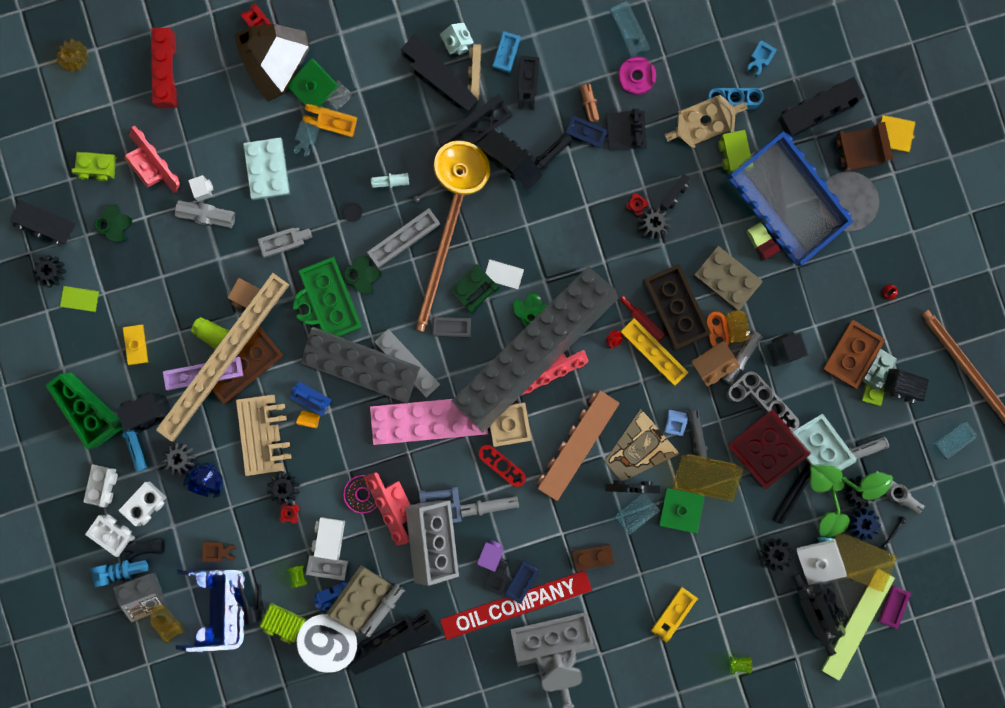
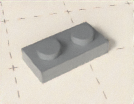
[306,555,348,581]

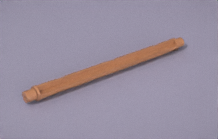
[416,193,465,332]
[921,310,1005,424]

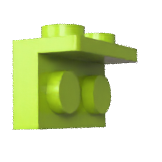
[71,152,116,181]

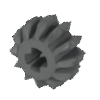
[638,207,671,240]
[162,443,196,476]

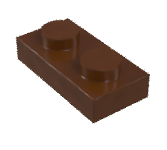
[572,544,614,571]

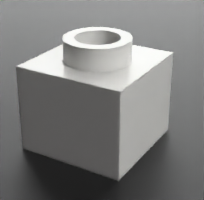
[188,175,213,202]

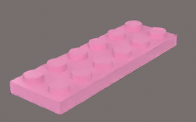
[370,399,488,445]

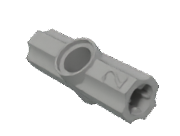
[175,200,235,228]

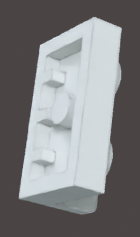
[84,464,118,507]
[85,514,135,557]

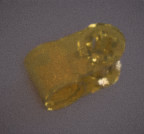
[151,605,184,644]

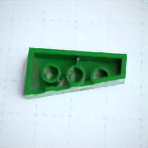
[45,372,123,450]

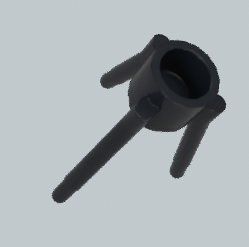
[229,582,263,624]

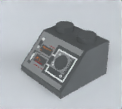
[113,572,168,623]

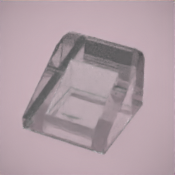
[327,80,351,110]

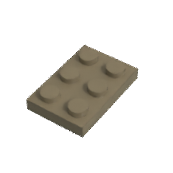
[694,246,763,311]
[327,565,392,633]

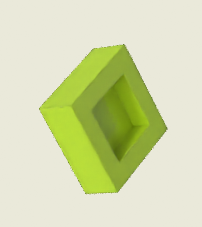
[861,383,885,406]

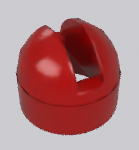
[881,284,898,300]

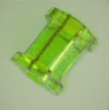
[287,565,308,588]
[730,656,752,674]

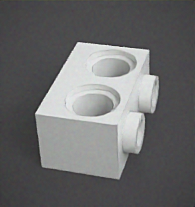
[119,482,167,526]

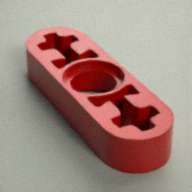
[479,445,526,487]

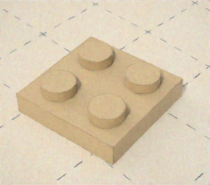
[490,403,532,447]

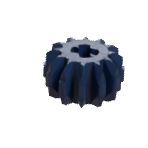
[848,508,881,541]

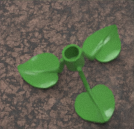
[810,465,893,538]

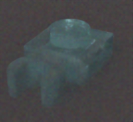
[294,121,320,157]

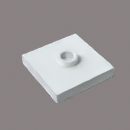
[797,539,847,585]

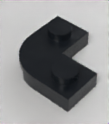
[605,480,660,493]

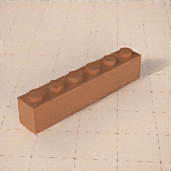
[537,391,620,501]

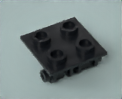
[606,108,647,151]

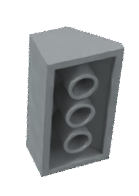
[405,500,459,586]

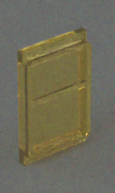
[673,454,743,502]
[835,533,898,592]

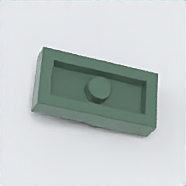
[862,349,897,391]

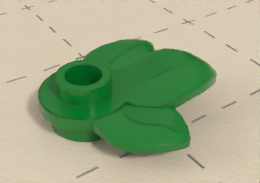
[513,292,548,327]

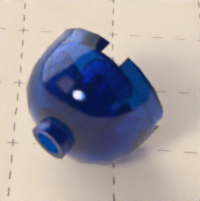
[183,463,223,498]

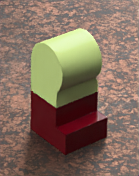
[746,222,780,262]

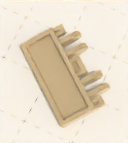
[236,395,291,476]

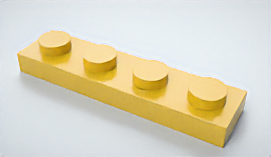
[621,318,689,386]

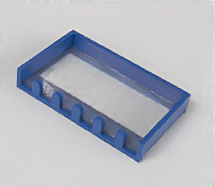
[726,131,854,266]

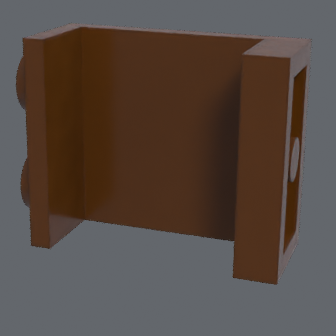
[835,122,893,172]

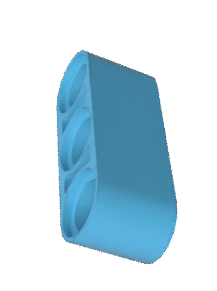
[706,88,764,110]

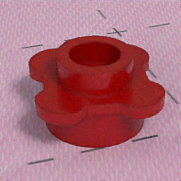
[626,193,648,216]
[605,330,623,350]
[279,503,300,523]

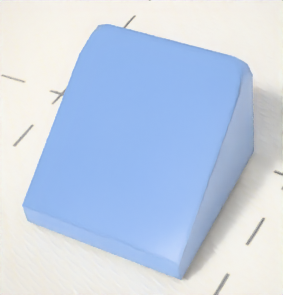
[664,410,688,436]

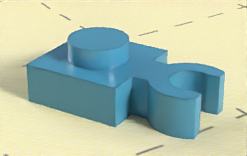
[746,41,777,77]

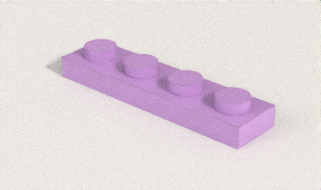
[163,357,243,391]

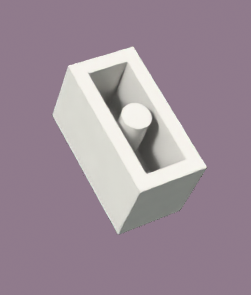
[312,517,345,560]

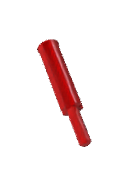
[620,296,666,342]

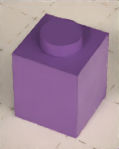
[477,540,504,572]

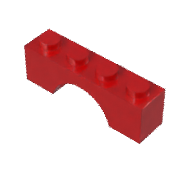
[151,28,177,109]

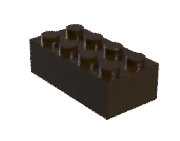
[642,264,711,351]

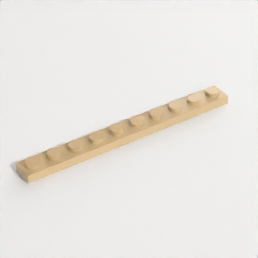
[156,273,289,442]

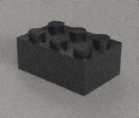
[115,391,171,433]

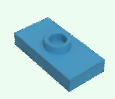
[492,31,521,73]

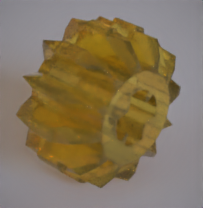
[55,39,90,72]
[726,310,750,343]

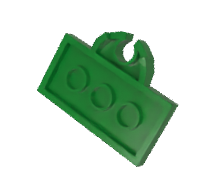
[293,257,363,337]

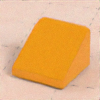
[296,411,320,428]

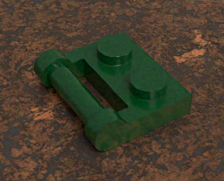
[449,264,500,315]

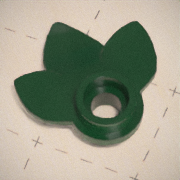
[94,204,133,242]
[343,256,382,294]

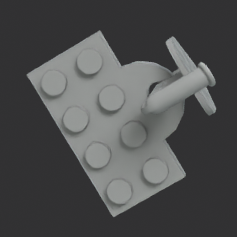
[511,612,595,708]

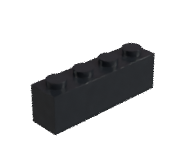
[767,331,808,367]

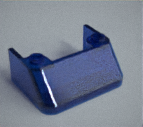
[176,569,244,652]

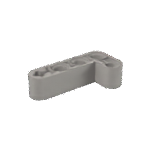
[726,371,799,432]

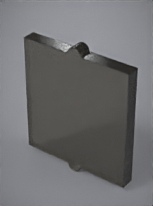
[829,577,866,618]

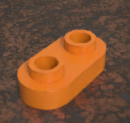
[706,312,730,348]

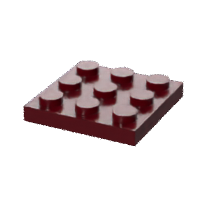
[727,409,811,490]

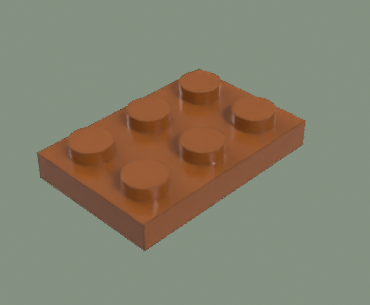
[822,320,886,389]

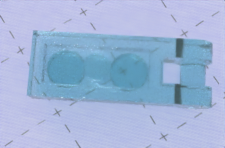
[610,1,649,57]

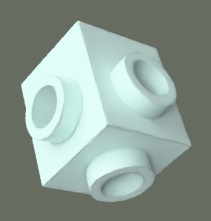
[440,23,474,55]

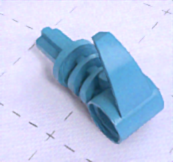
[90,560,148,587]

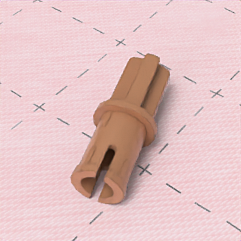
[579,84,599,122]

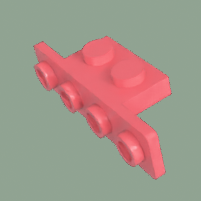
[124,125,180,193]
[522,350,589,395]
[364,472,410,546]

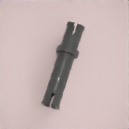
[687,410,710,469]

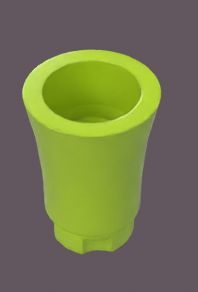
[191,317,230,350]

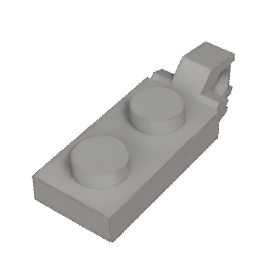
[257,228,312,258]

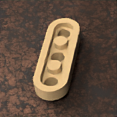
[468,44,481,100]

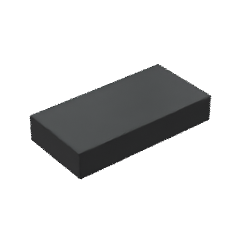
[432,317,471,338]

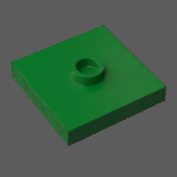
[288,59,339,113]
[659,488,705,533]

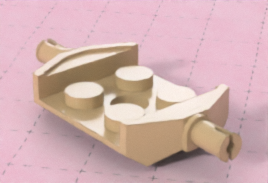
[665,95,748,148]

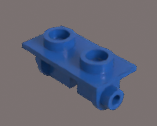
[289,381,332,416]
[313,581,349,612]

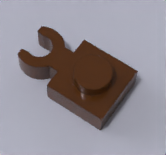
[202,541,236,562]

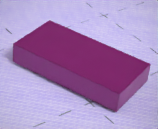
[878,585,911,629]

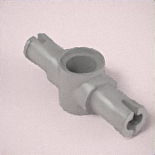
[874,471,925,515]

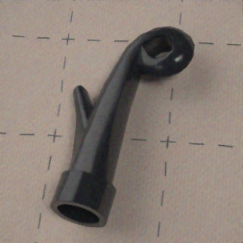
[122,538,165,560]

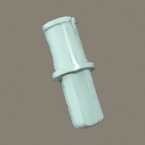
[371,173,409,188]

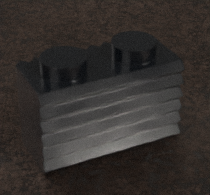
[884,369,929,404]

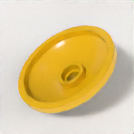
[434,141,490,195]

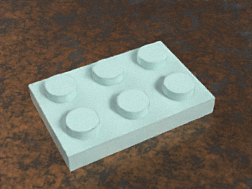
[243,138,290,200]
[793,414,856,471]

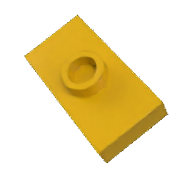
[123,324,149,366]

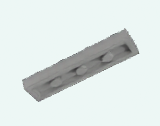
[367,209,440,268]
[375,329,440,398]

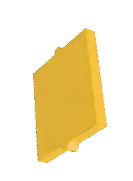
[881,115,915,153]

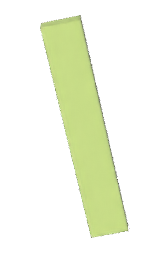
[821,568,895,680]

